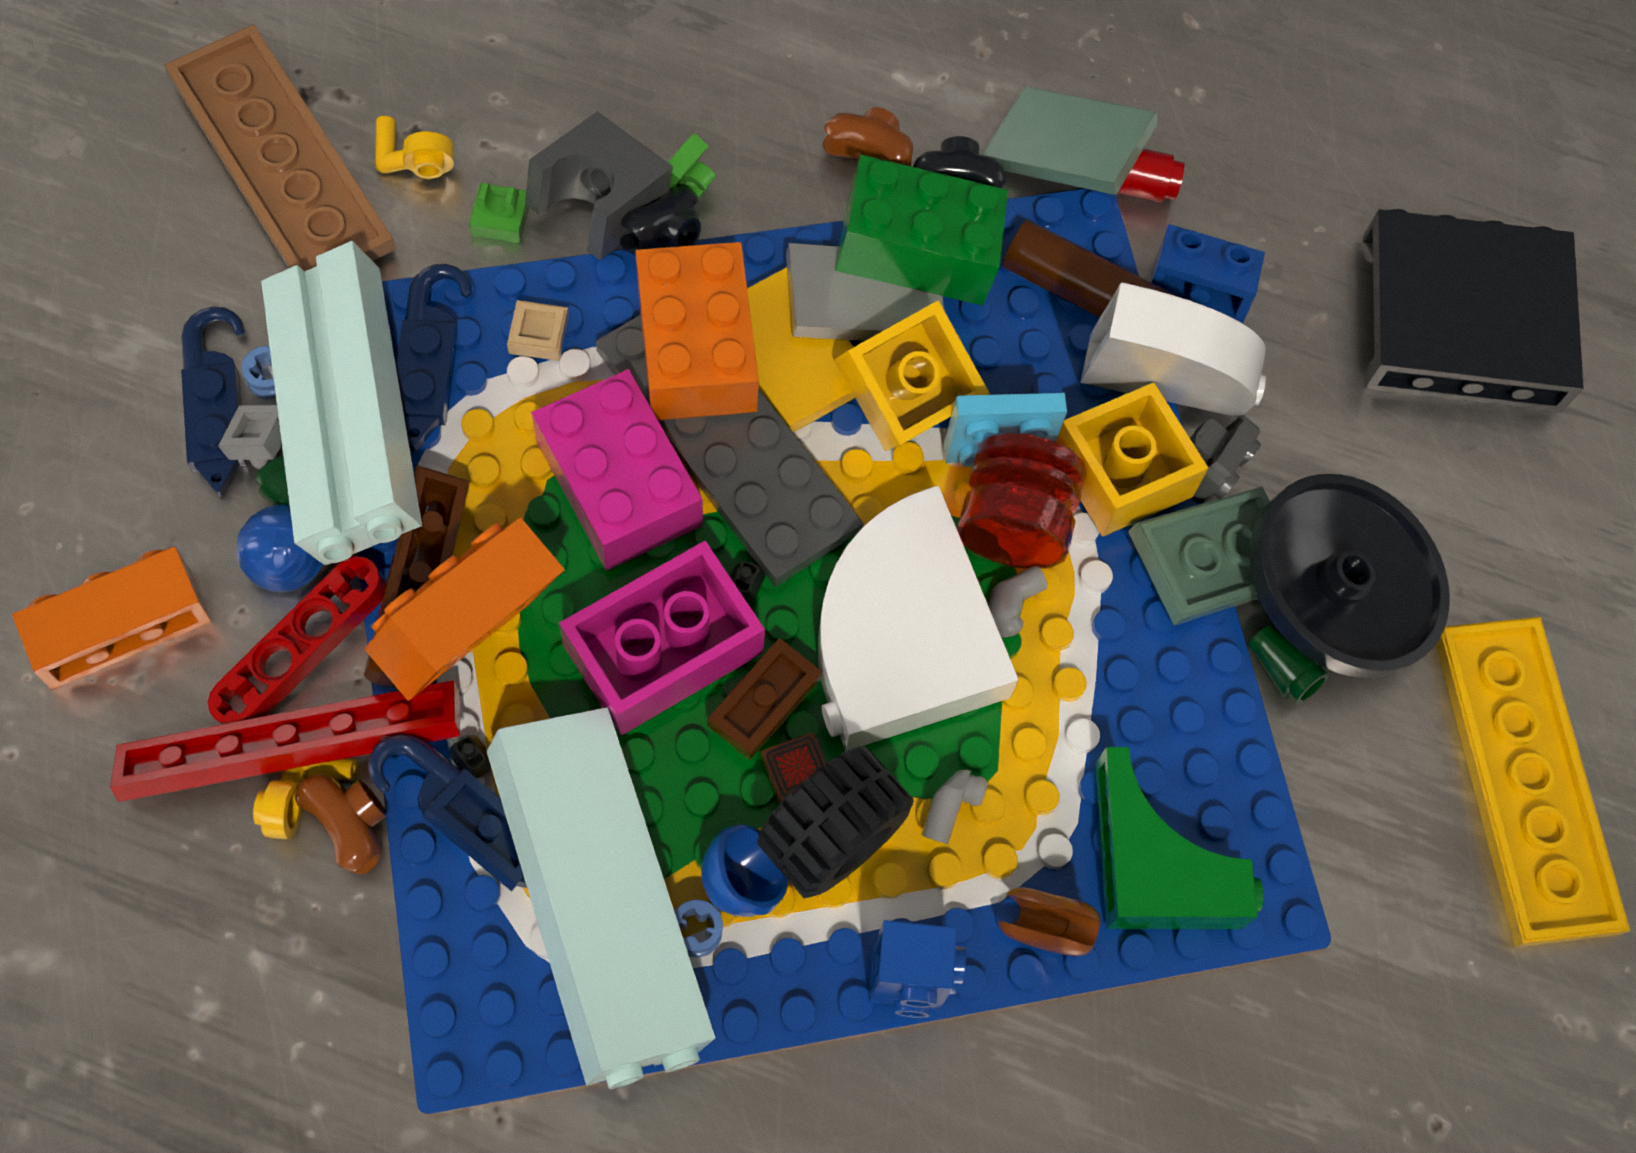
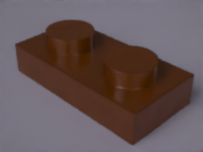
[707,638,822,760]

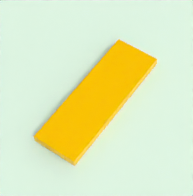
[1436,617,1630,947]

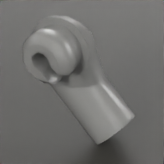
[988,565,1048,638]
[921,770,988,844]

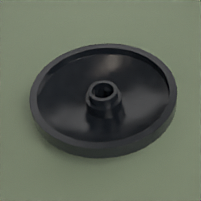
[1249,474,1450,678]

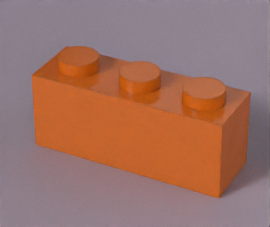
[12,546,212,690]

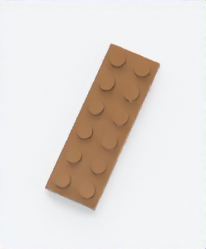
[164,24,396,272]

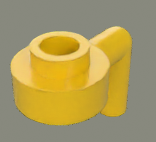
[375,116,454,179]
[253,758,357,840]

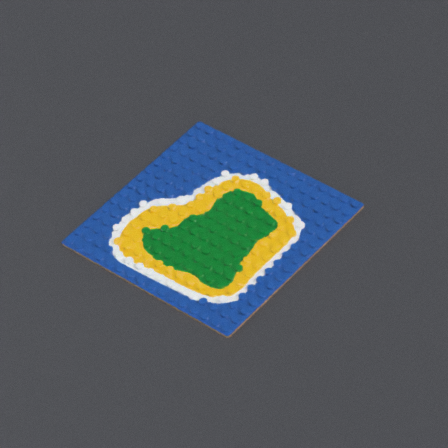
[357,189,1331,1115]

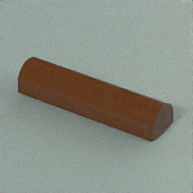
[1002,219,1178,317]
[364,465,470,689]

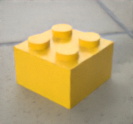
[834,300,990,451]
[1052,382,1209,537]

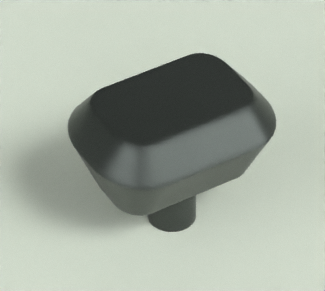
[730,561,765,603]
[449,735,491,779]

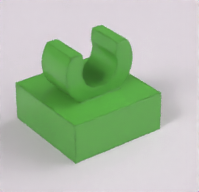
[668,133,716,198]
[469,183,529,243]

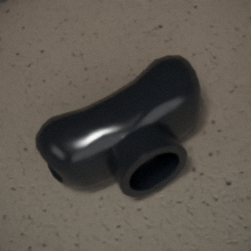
[913,136,1006,188]
[620,186,701,255]

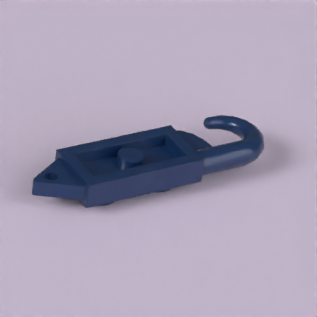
[396,264,471,452]
[181,306,246,497]
[368,734,527,892]

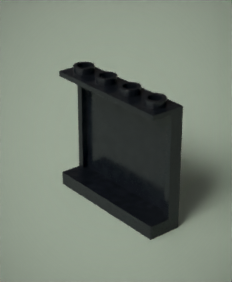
[1363,209,1584,412]

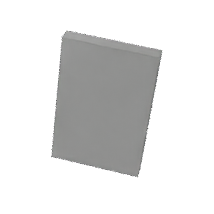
[786,243,944,341]

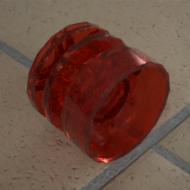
[957,433,1087,569]

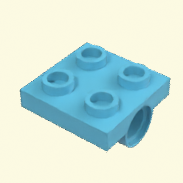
[944,393,1067,467]

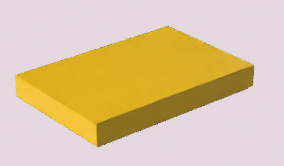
[747,267,855,433]

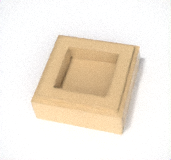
[507,300,569,361]

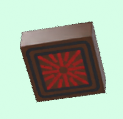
[760,732,826,804]

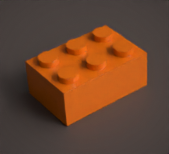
[635,242,759,420]
[364,517,565,701]

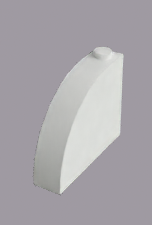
[1080,283,1266,417]
[817,486,1018,751]

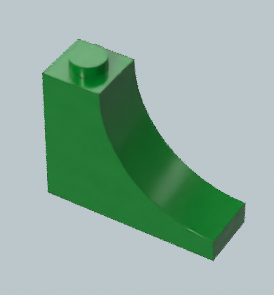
[1095,747,1264,929]

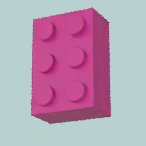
[531,369,703,571]
[559,541,765,736]

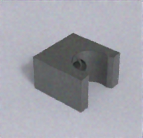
[525,111,673,260]

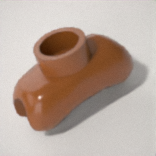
[823,107,914,166]
[295,774,388,875]
[998,887,1101,956]

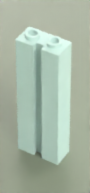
[261,241,422,565]
[486,707,715,1089]

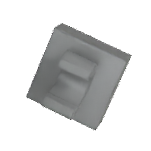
[218,405,282,469]

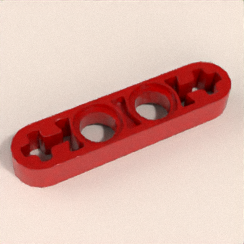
[207,556,386,725]

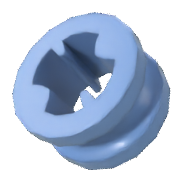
[241,346,276,399]
[675,900,723,958]

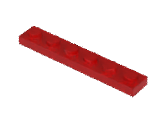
[110,680,460,802]

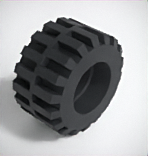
[757,746,914,898]

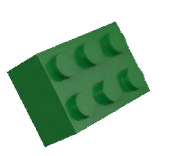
[835,154,1008,306]

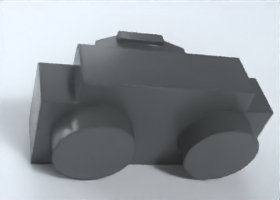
[1190,415,1261,502]

